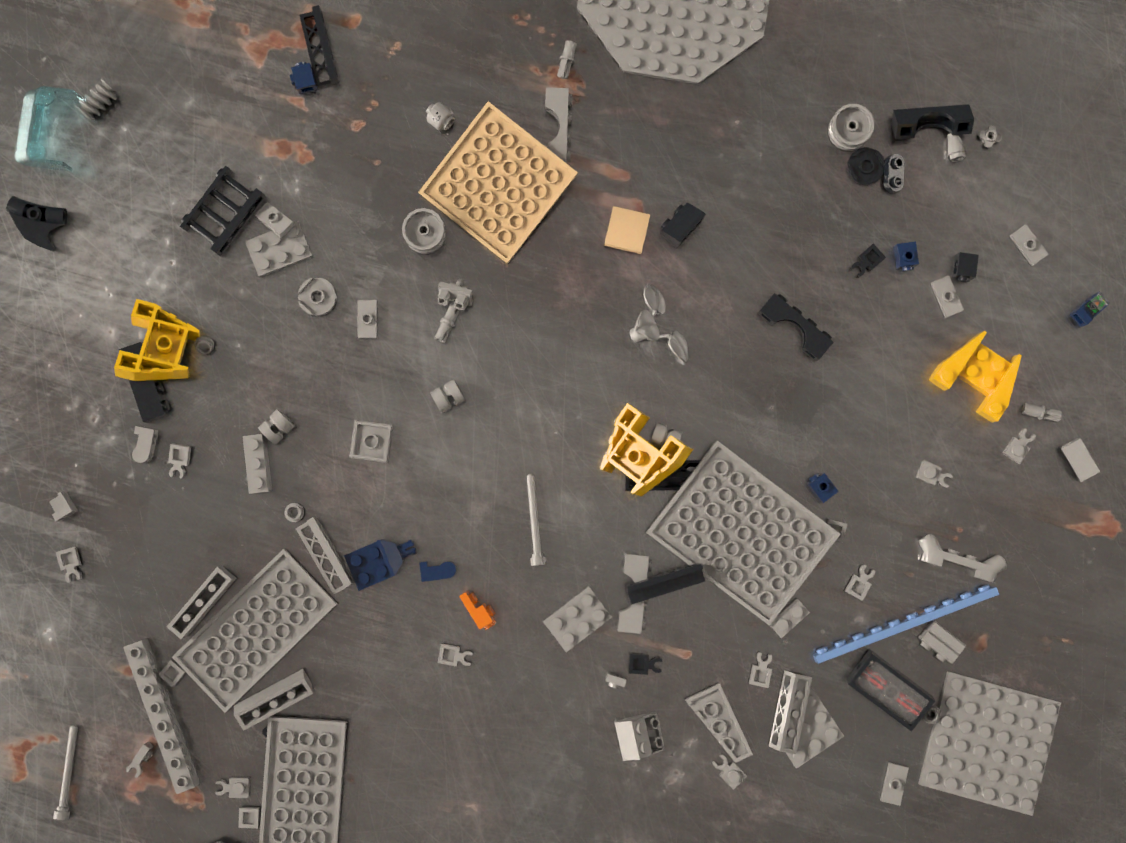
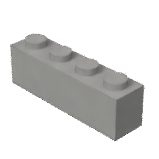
[167,566,237,639]
[234,669,313,731]

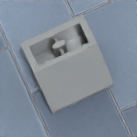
[615,712,665,761]

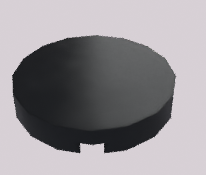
[847,147,885,186]

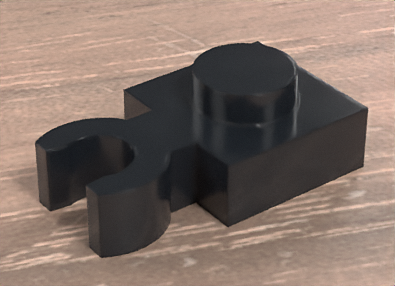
[850,243,886,277]
[628,653,662,675]

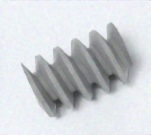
[75,79,117,121]

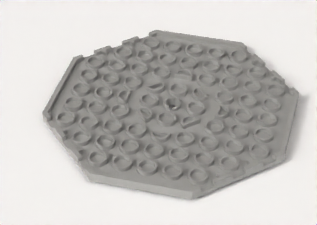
[577,0,769,85]

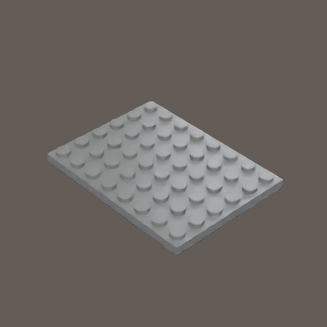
[646,440,840,626]

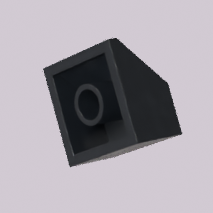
[660,202,706,248]

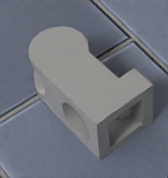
[132,426,158,463]

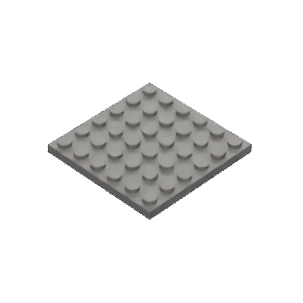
[918,671,1061,816]

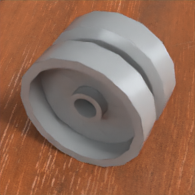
[828,104,874,151]
[402,208,446,254]

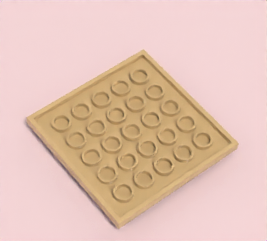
[418,101,578,264]

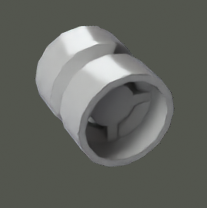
[430,379,465,413]
[258,409,295,445]
[650,422,682,449]

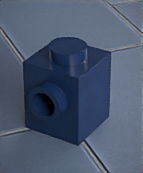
[290,62,318,94]
[893,241,919,272]
[807,472,839,503]

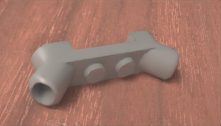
[919,534,1007,583]

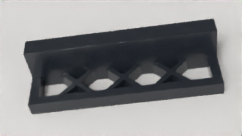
[299,5,339,88]
[625,460,701,491]
[625,563,705,605]

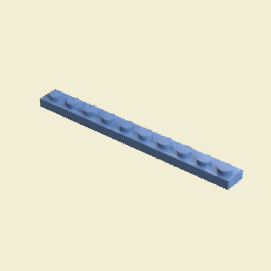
[813,584,999,664]

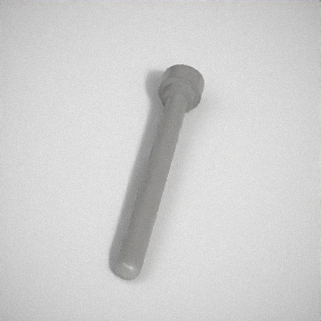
[527,473,546,566]
[53,725,78,820]

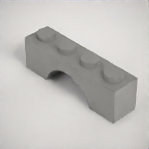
[544,88,572,163]
[617,553,652,634]

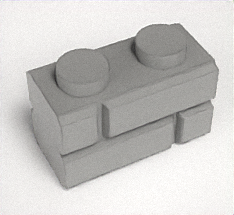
[918,620,966,664]

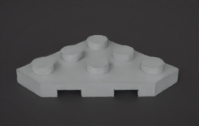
[785,687,844,769]

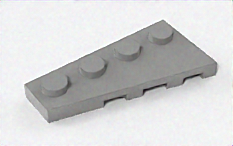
[684,683,753,763]

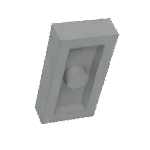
[770,598,810,638]

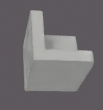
[50,491,78,521]

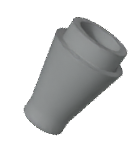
[947,133,967,162]

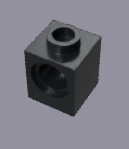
[952,252,979,282]

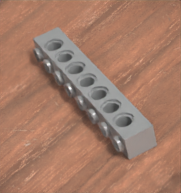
[123,638,200,794]

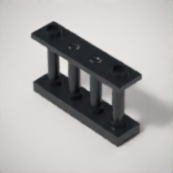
[180,166,266,256]

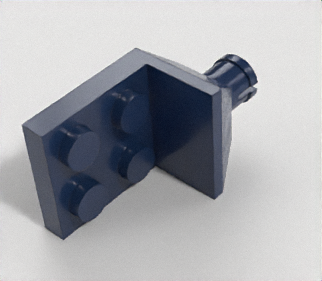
[344,539,417,591]

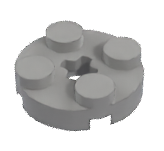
[298,278,337,317]

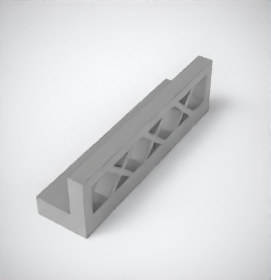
[296,517,354,595]
[769,670,812,754]

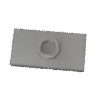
[254,202,295,238]
[1009,224,1049,266]
[930,276,964,318]
[357,300,377,339]
[880,762,909,806]

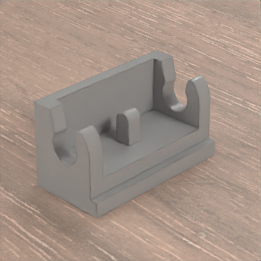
[1061,437,1100,482]

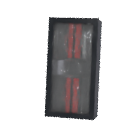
[846,649,935,732]

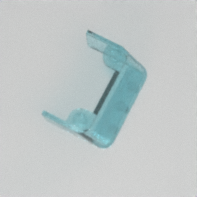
[15,86,83,172]

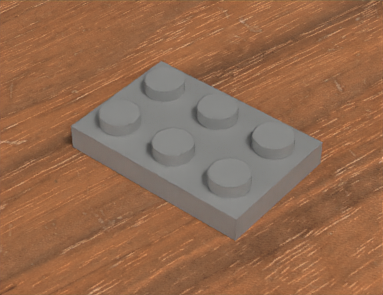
[245,221,313,277]
[543,586,612,652]

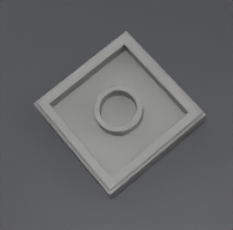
[349,420,393,463]

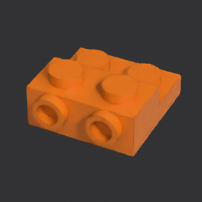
[459,590,496,630]

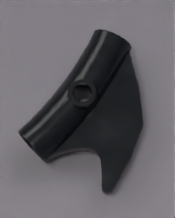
[6,196,68,252]

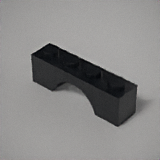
[891,104,974,139]
[758,293,834,361]

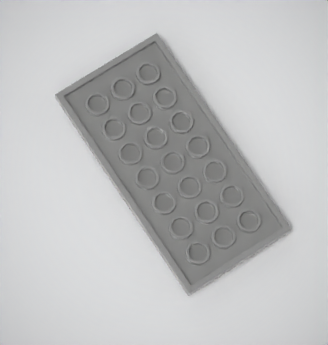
[172,549,338,713]
[259,716,347,843]

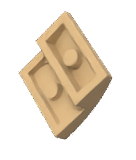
[604,206,650,254]

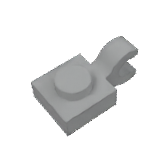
[126,742,154,778]

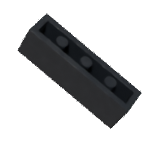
[118,342,170,423]

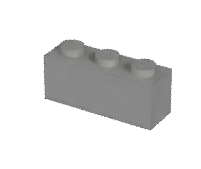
[243,434,272,494]

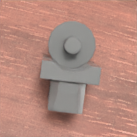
[438,279,473,311]

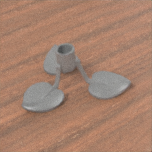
[630,283,689,362]

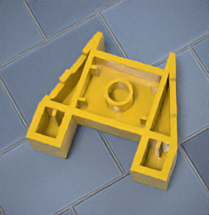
[114,299,200,381]
[928,331,1022,423]
[600,403,693,497]

